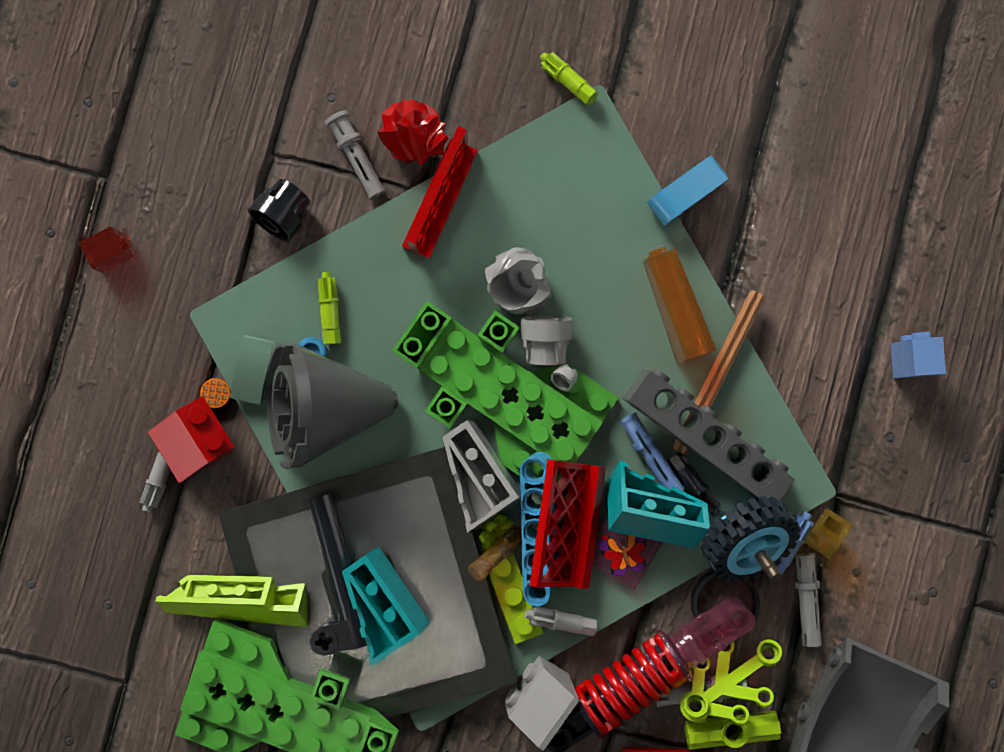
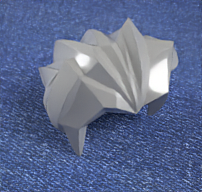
[485,247,552,316]

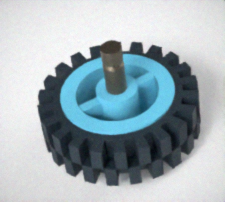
[701,496,801,583]

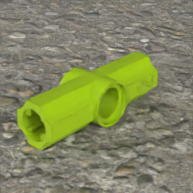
[684,711,781,750]

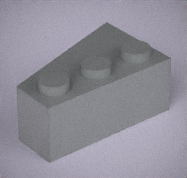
[442,420,521,533]

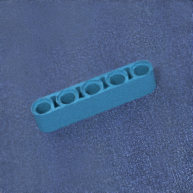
[520,452,556,607]

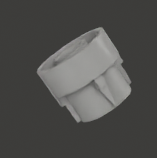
[521,316,573,365]

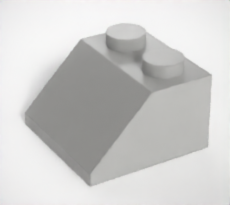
[505,656,579,751]

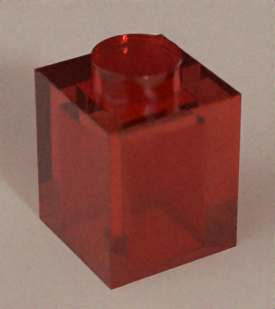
[78,226,134,273]

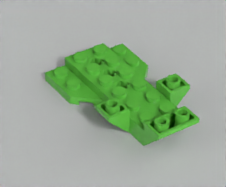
[392,301,619,483]
[175,618,399,752]

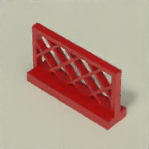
[402,126,478,260]
[529,459,606,589]

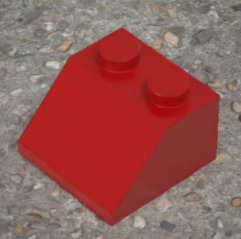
[148,396,235,484]

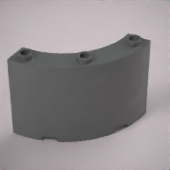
[789,637,949,752]

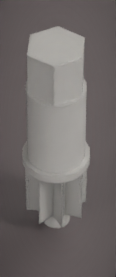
[139,452,171,512]
[524,606,597,636]

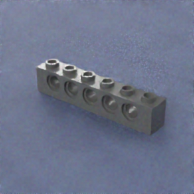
[622,368,795,500]

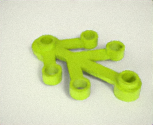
[680,638,782,726]

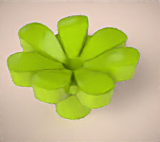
[479,514,514,552]

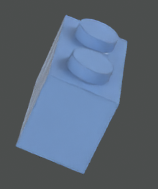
[890,332,946,379]

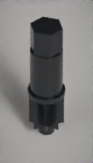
[666,451,720,517]

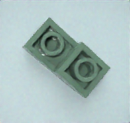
[230,335,274,405]

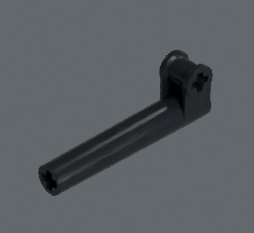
[308,493,367,656]

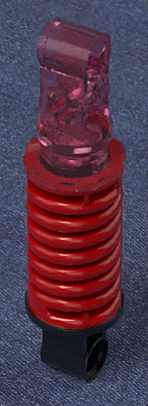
[547,597,755,752]

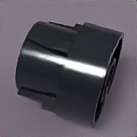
[248,179,310,242]

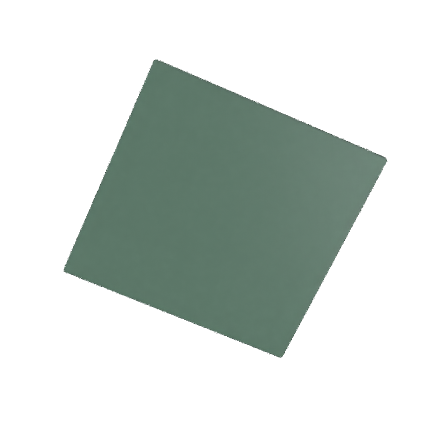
[190,85,836,731]

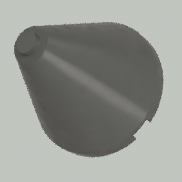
[267,343,398,469]

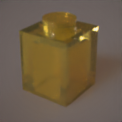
[804,508,853,559]

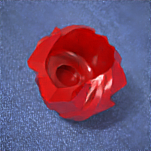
[377,99,449,165]

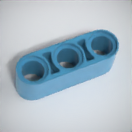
[646,155,730,226]

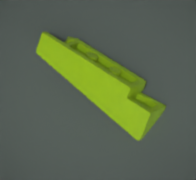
[155,575,309,627]

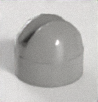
[551,364,578,391]

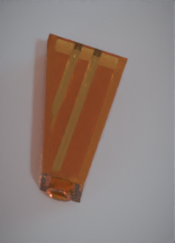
[643,247,716,363]

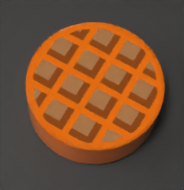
[200,378,231,408]

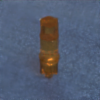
[468,525,522,581]

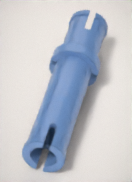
[620,411,684,491]

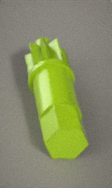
[540,52,599,105]
[317,272,341,345]

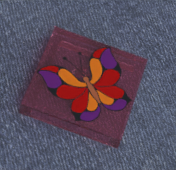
[593,514,663,590]

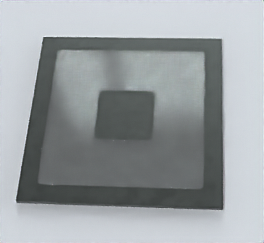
[218,447,517,718]

